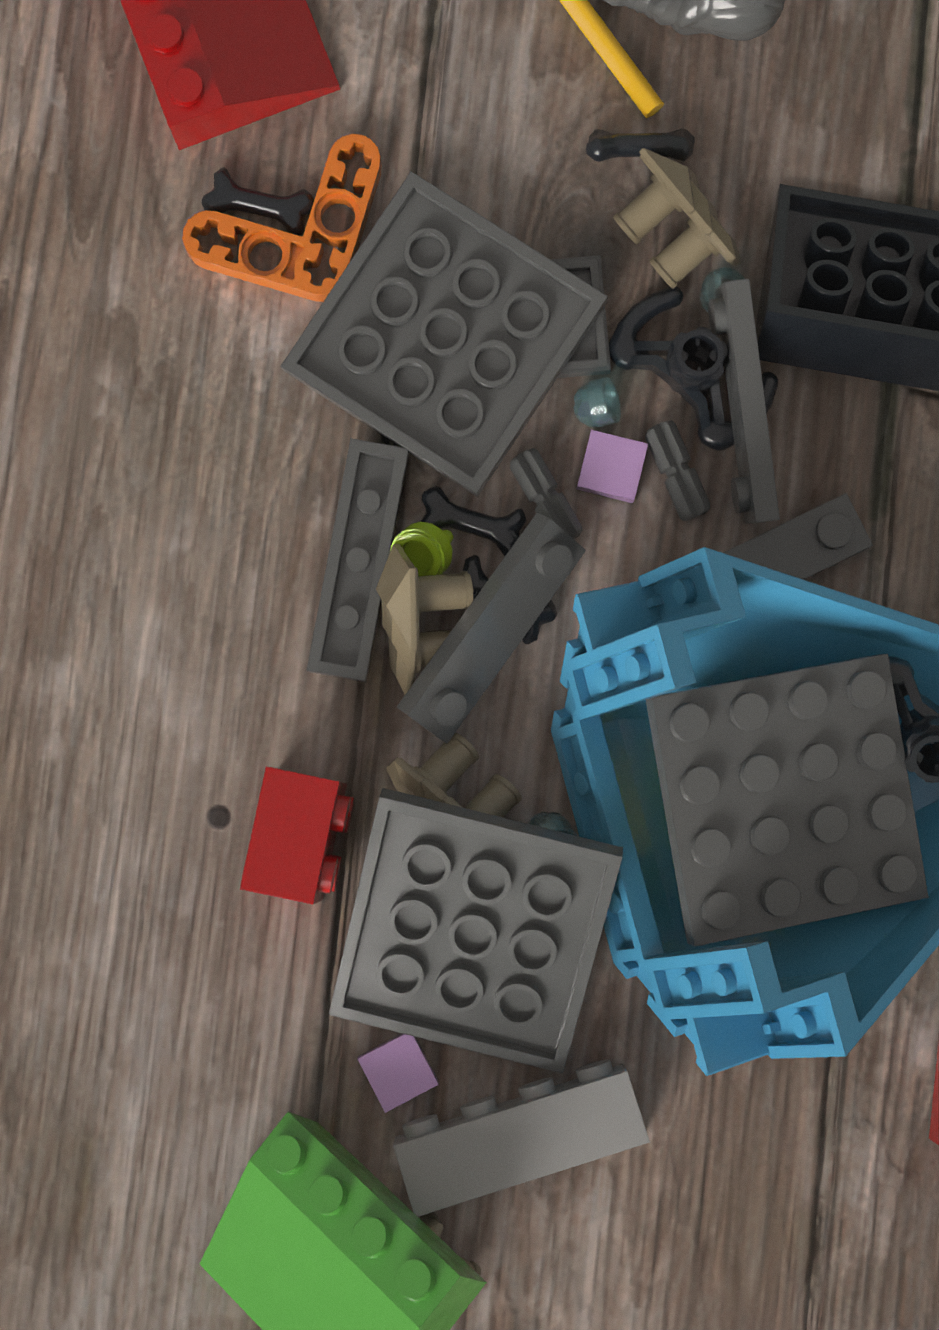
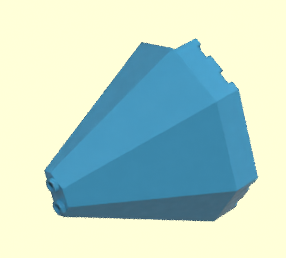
[551,547,939,1076]

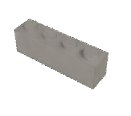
[393,1059,650,1217]

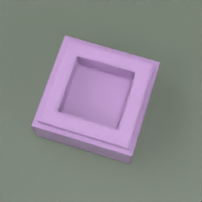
[576,430,648,503]
[357,1033,439,1113]

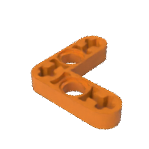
[182,134,382,302]

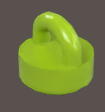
[391,521,454,576]

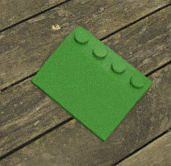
[200,1112,487,1330]

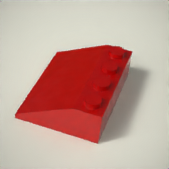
[120,0,340,150]

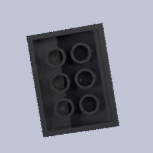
[756,184,939,391]

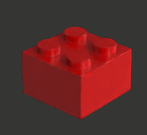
[240,766,355,905]

